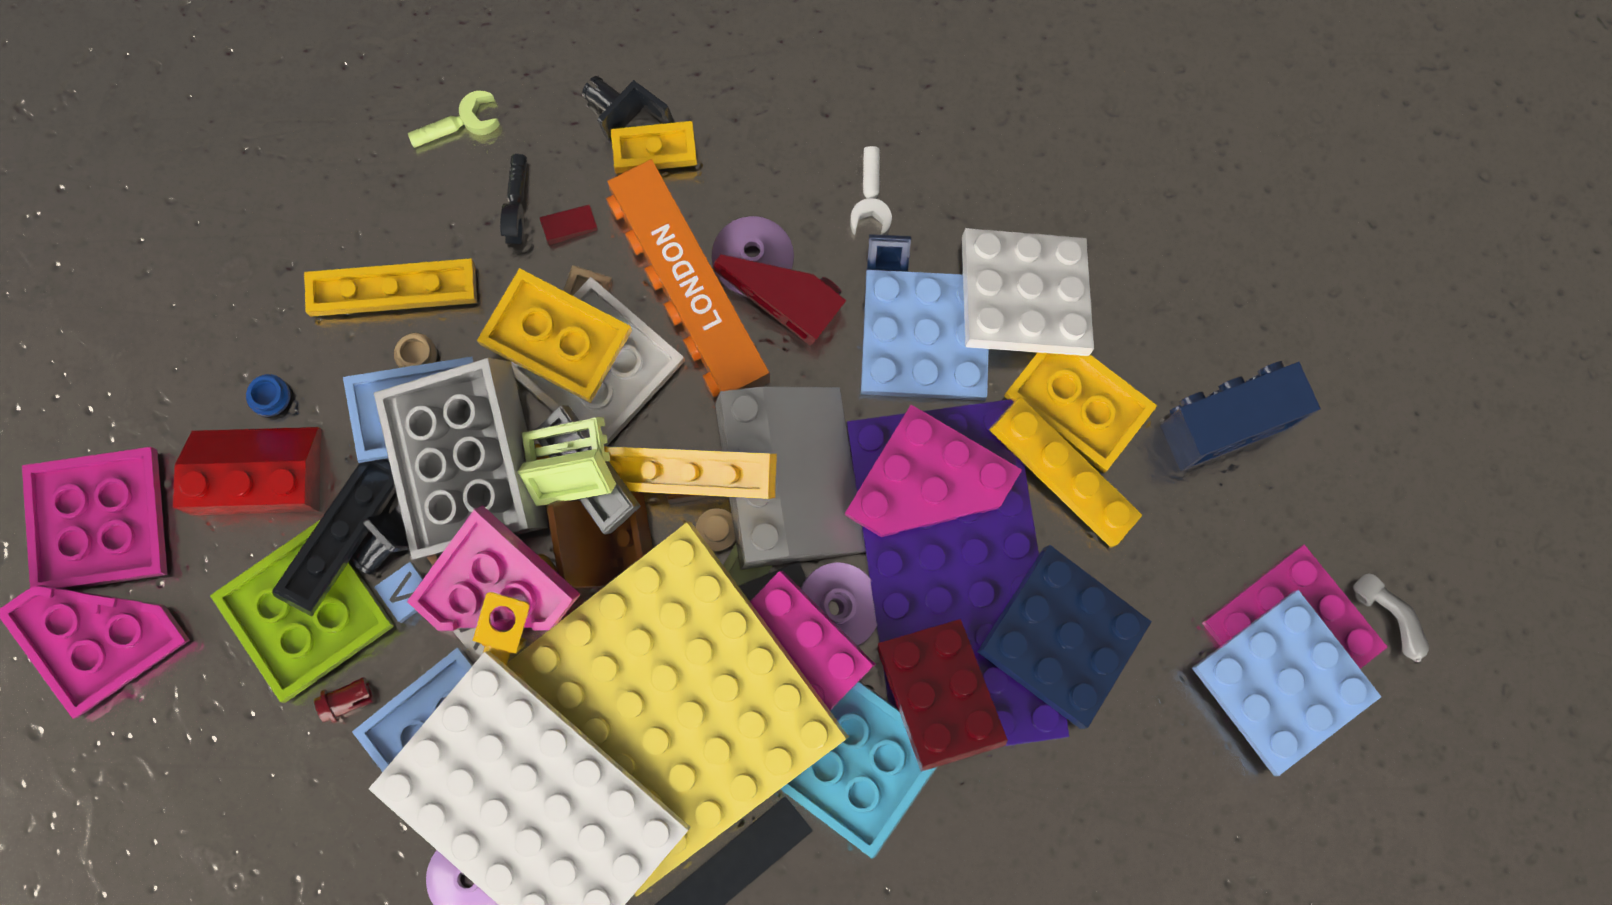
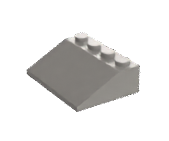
[374,358,549,560]
[715,387,866,570]

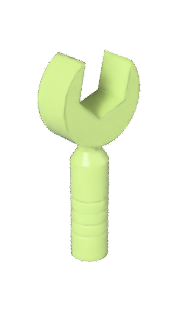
[408,91,500,148]

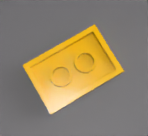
[477,268,632,403]
[1004,353,1157,473]

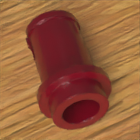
[314,677,375,723]

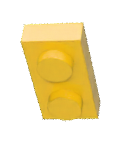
[611,121,697,174]

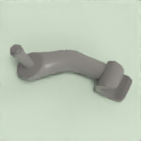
[1353,573,1429,662]

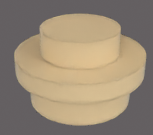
[394,333,437,368]
[696,508,736,551]

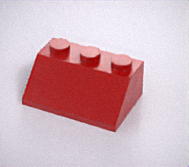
[173,427,321,515]

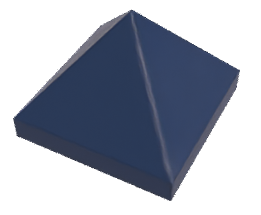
[867,234,911,272]

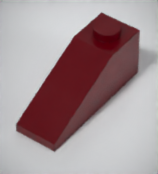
[712,254,847,346]

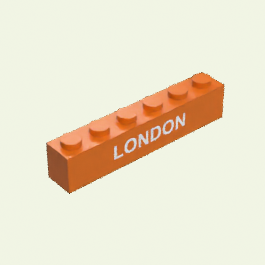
[606,159,770,398]

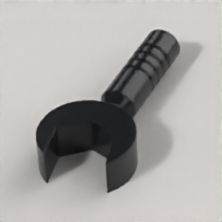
[500,154,527,244]

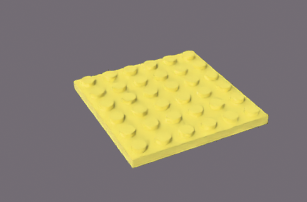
[507,522,849,897]

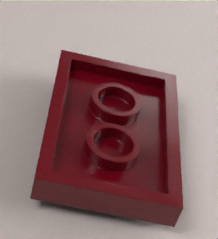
[877,619,1008,772]

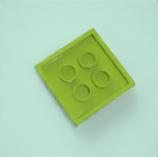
[210,520,394,703]

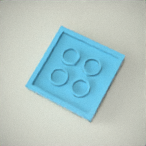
[781,681,937,859]

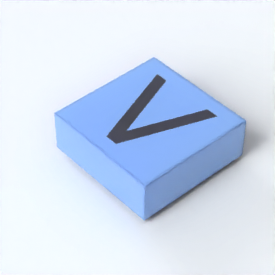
[374,562,424,623]

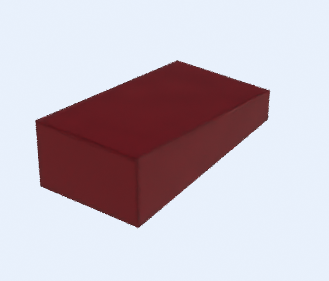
[539,205,598,246]

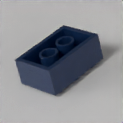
[1160,361,1321,471]

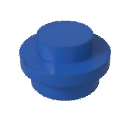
[246,374,290,417]

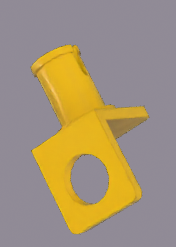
[472,592,530,666]

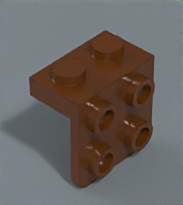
[547,491,653,588]

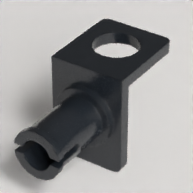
[582,76,675,141]
[351,504,409,575]

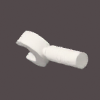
[850,146,892,235]

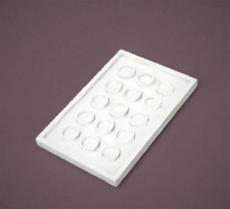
[369,651,690,905]

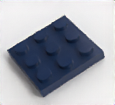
[977,545,1152,729]

